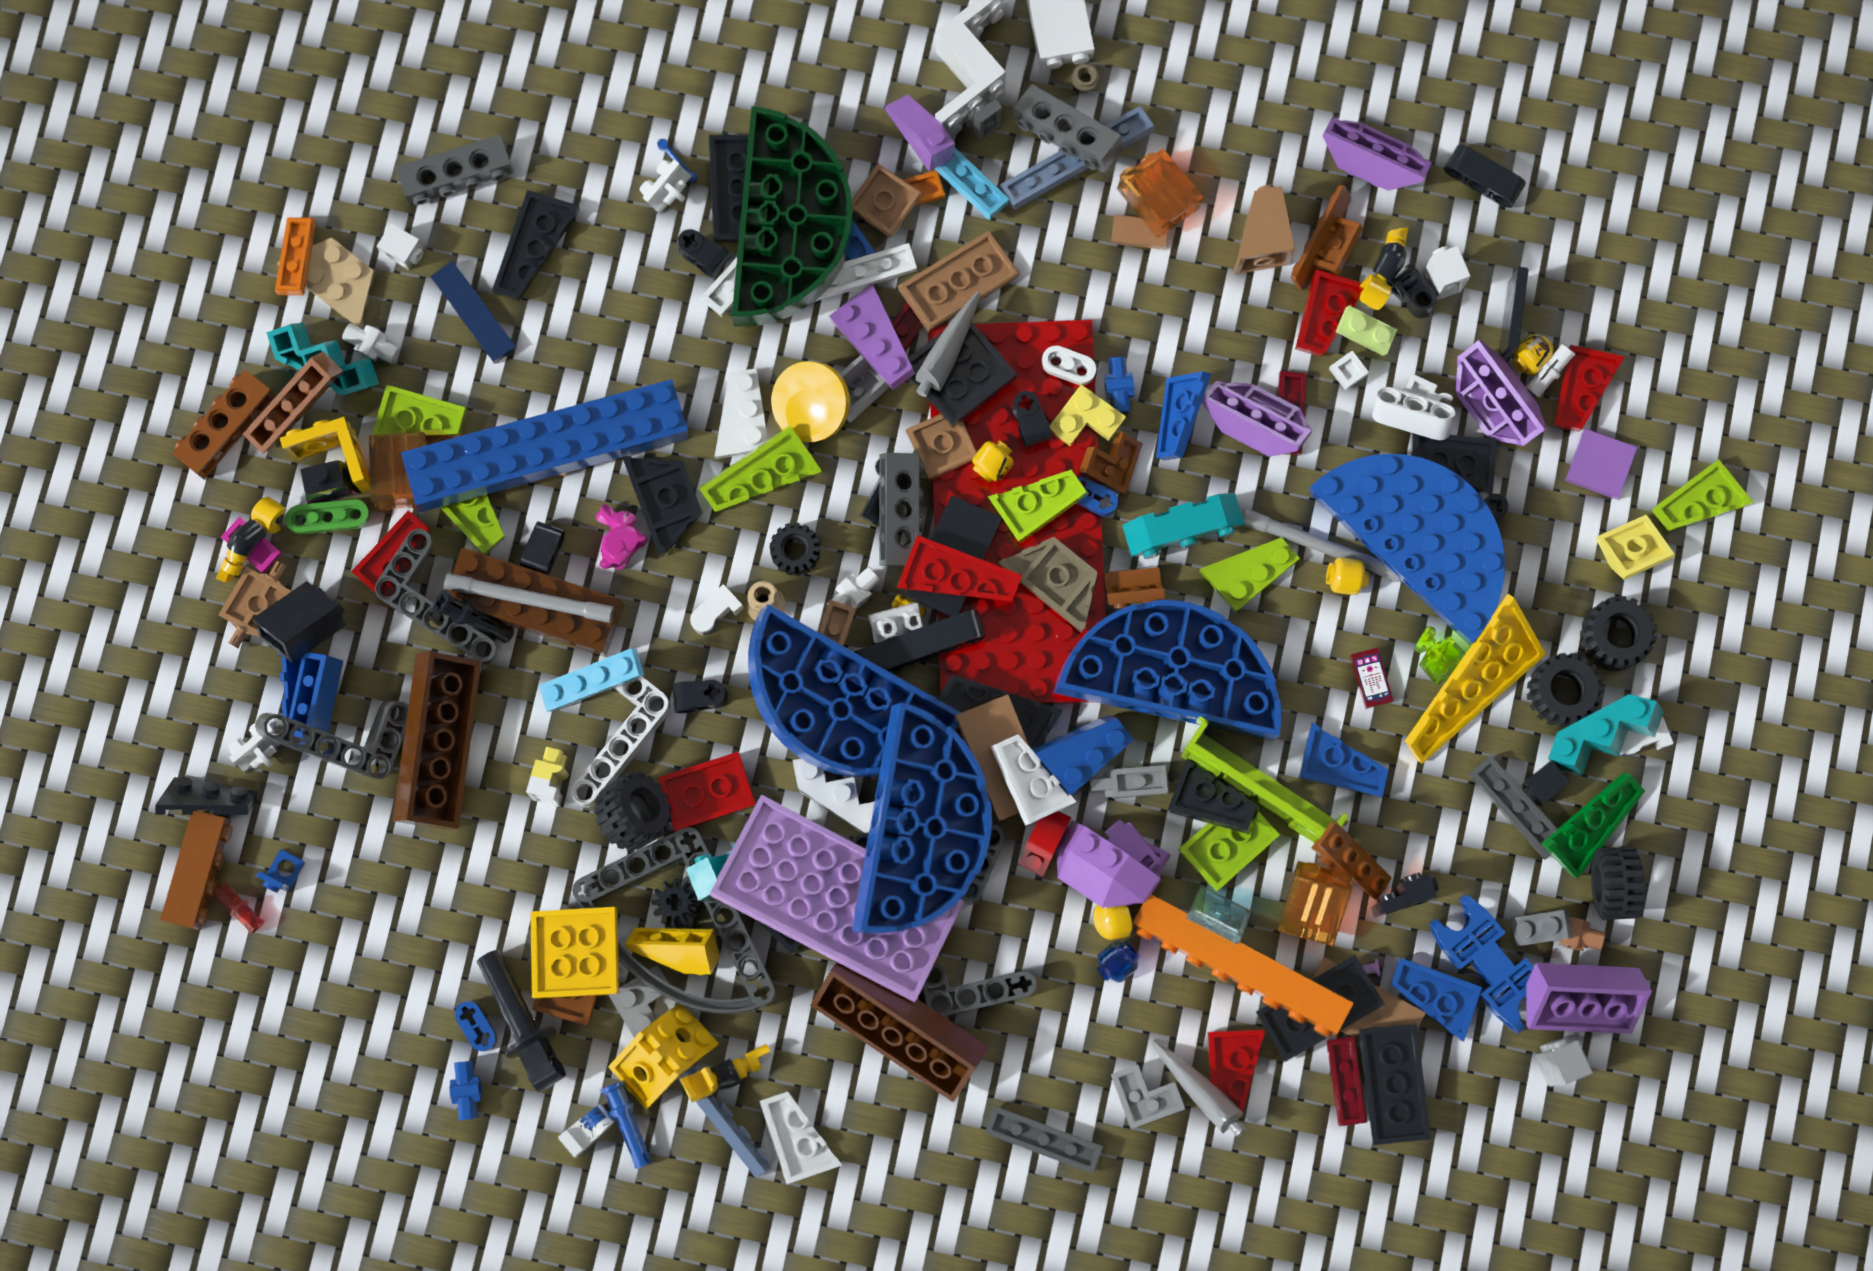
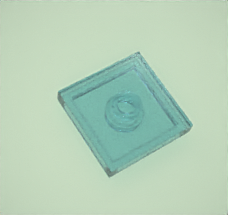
[1186,886,1252,945]

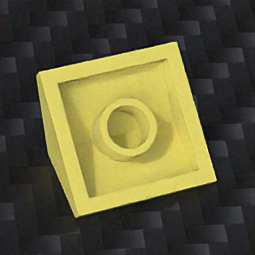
[1597,514,1675,580]

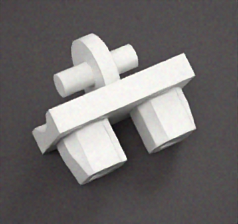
[640,160,691,213]
[868,602,923,643]
[228,723,280,773]

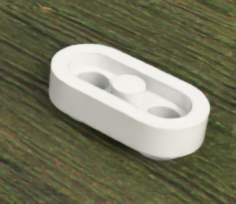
[1042,346,1096,385]

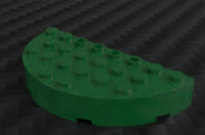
[732,106,854,327]

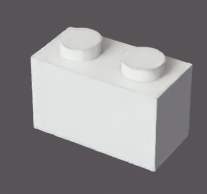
[1423,246,1470,301]

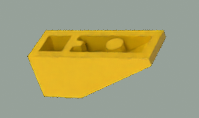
[625,928,720,975]

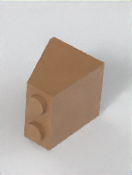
[1234,185,1295,275]

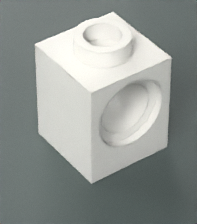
[376,224,424,270]

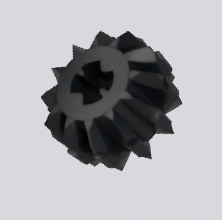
[651,879,700,928]

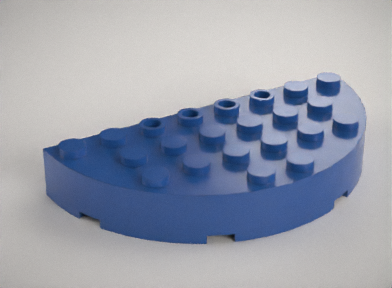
[1309,454,1505,647]
[1054,600,1281,741]
[748,604,961,777]
[852,703,992,934]

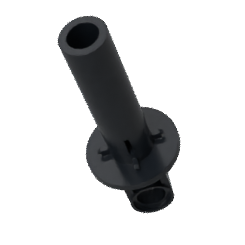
[476,950,566,1092]

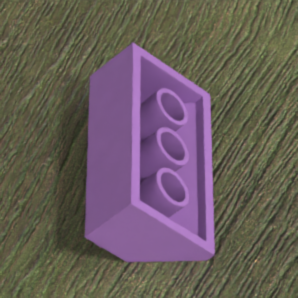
[1526,963,1652,1034]

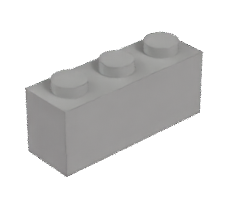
[1534,1038,1592,1087]

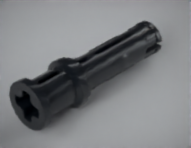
[433,590,514,643]

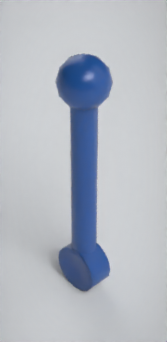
[657,139,698,183]

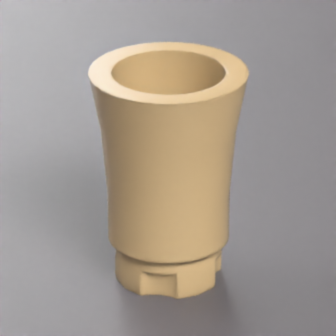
[746,581,785,620]

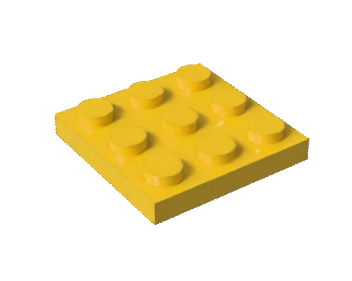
[531,907,619,999]

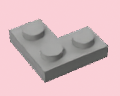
[609,965,669,1038]
[1110,1064,1185,1129]

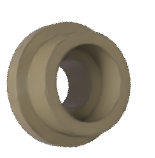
[1072,64,1099,91]

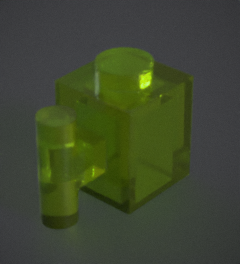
[1414,626,1466,686]

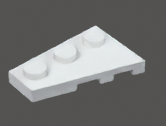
[715,368,768,459]
[991,734,1076,825]
[759,1092,842,1184]

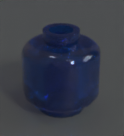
[1097,940,1140,983]

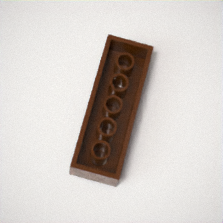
[446,547,624,657]
[392,651,482,830]
[810,962,990,1102]

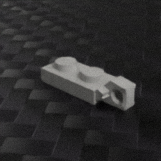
[1089,765,1169,799]

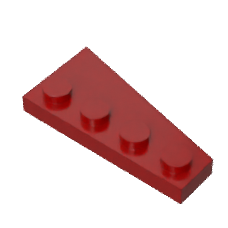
[897,535,1023,602]

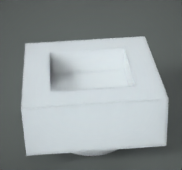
[1329,351,1369,391]

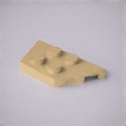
[277,238,375,328]

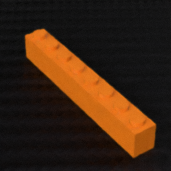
[1132,894,1353,1038]

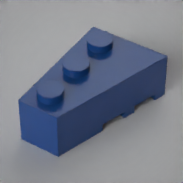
[279,652,344,743]
[1031,715,1134,795]

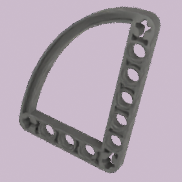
[572,827,775,1014]

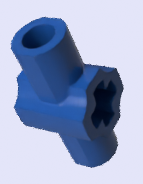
[1104,357,1134,414]
[449,1061,483,1120]

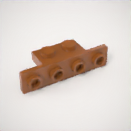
[1291,185,1363,290]
[1311,821,1391,900]

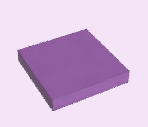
[1565,428,1637,500]

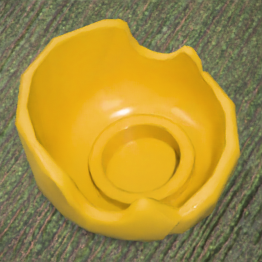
[1093,904,1132,940]

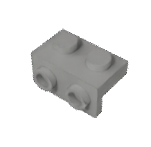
[840,355,890,423]

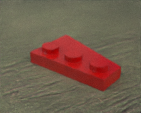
[351,510,430,610]

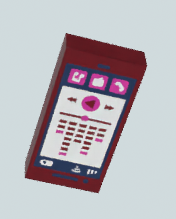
[1350,647,1394,709]

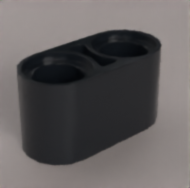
[520,521,565,575]

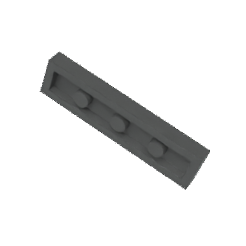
[1468,755,1557,860]
[985,1106,1103,1174]

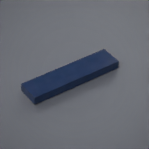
[430,261,517,364]

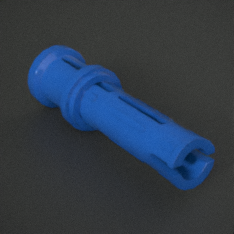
[600,1080,652,1169]

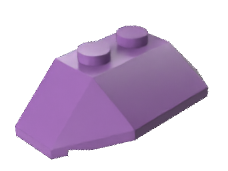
[1323,117,1431,191]
[1456,340,1546,446]
[1202,381,1312,457]
[1056,820,1161,909]

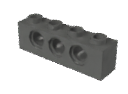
[1013,84,1123,173]
[396,134,514,205]
[879,453,923,566]

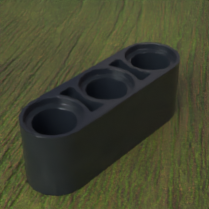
[1443,144,1526,208]

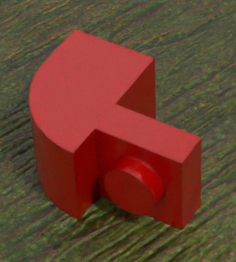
[1017,811,1072,877]

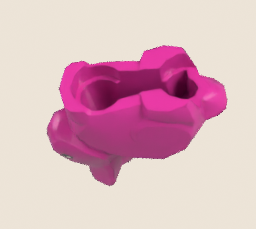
[596,504,648,570]

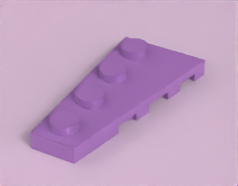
[829,284,915,390]

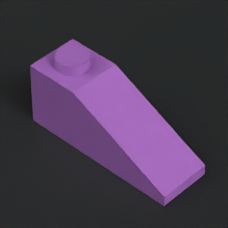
[885,94,955,171]

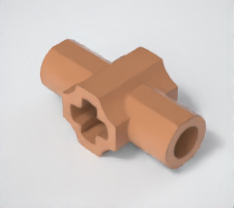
[1559,917,1605,951]

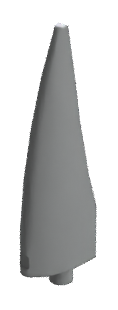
[916,292,980,397]
[1151,1039,1246,1137]

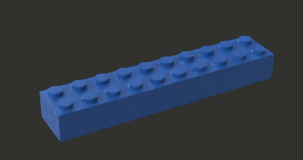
[401,379,688,513]

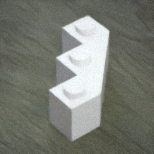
[793,759,874,833]

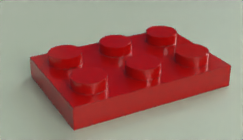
[658,751,756,832]

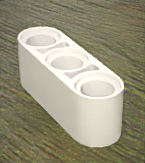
[1372,387,1455,440]

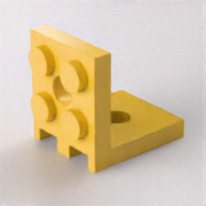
[280,417,374,494]
[608,1004,719,1109]

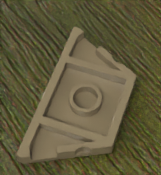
[998,537,1097,633]

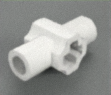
[342,323,400,364]
[827,566,881,609]

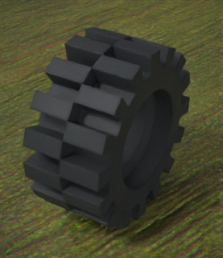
[769,522,821,576]

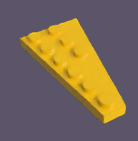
[1405,594,1546,764]

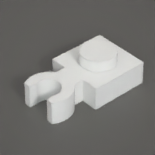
[1404,374,1453,403]

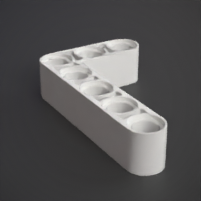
[571,656,671,808]

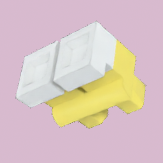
[526,747,569,807]

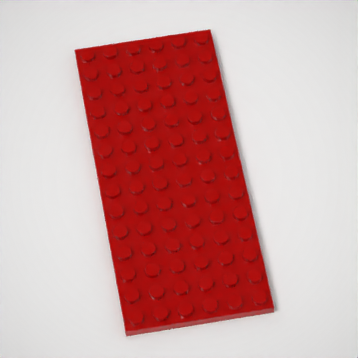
[927,320,1106,704]

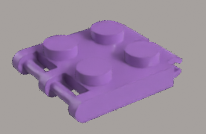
[1105,819,1165,871]

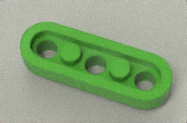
[285,499,370,535]

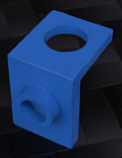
[256,849,305,893]

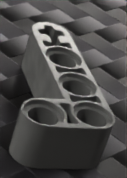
[923,963,1037,1017]

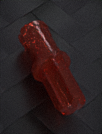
[214,884,265,934]

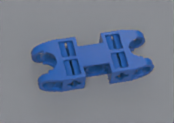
[1428,894,1534,1034]

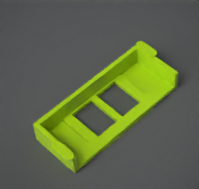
[1181,716,1349,843]

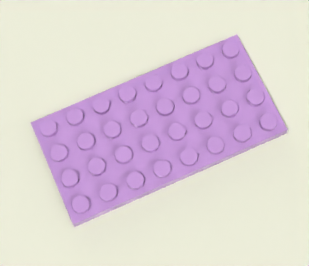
[709,795,964,1002]

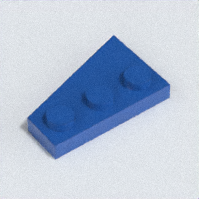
[1156,371,1211,461]
[1298,722,1388,798]
[1390,958,1482,1042]

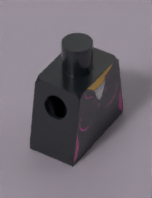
[300,460,360,504]

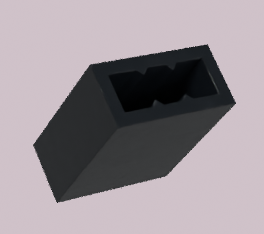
[252,581,346,663]

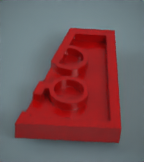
[1295,269,1364,357]
[1553,345,1625,432]
[1207,1030,1265,1118]

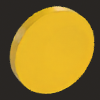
[771,361,850,442]

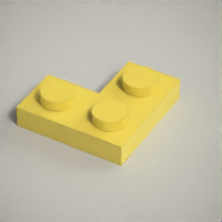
[1050,385,1126,446]

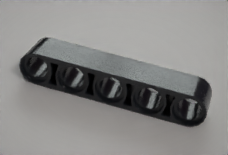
[854,610,986,672]

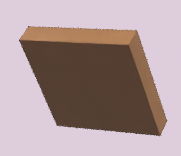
[852,163,923,239]
[905,414,977,481]

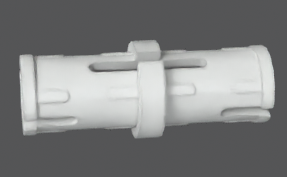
[1526,344,1576,398]

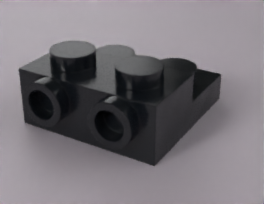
[1371,872,1439,918]

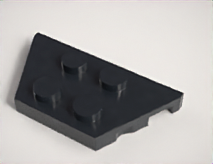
[622,456,703,557]

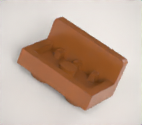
[1104,566,1165,609]

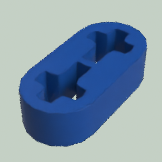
[1076,477,1118,517]
[455,1001,497,1052]

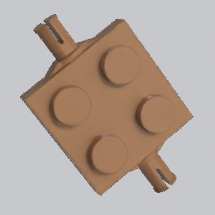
[218,561,291,649]

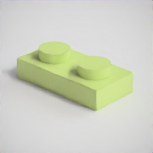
[1336,306,1397,356]

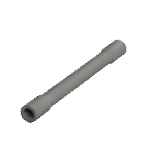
[1243,508,1399,582]
[444,573,614,623]

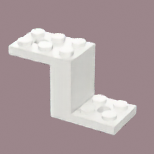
[935,0,1006,137]

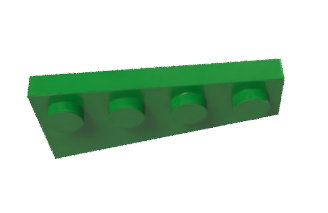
[1541,772,1645,879]

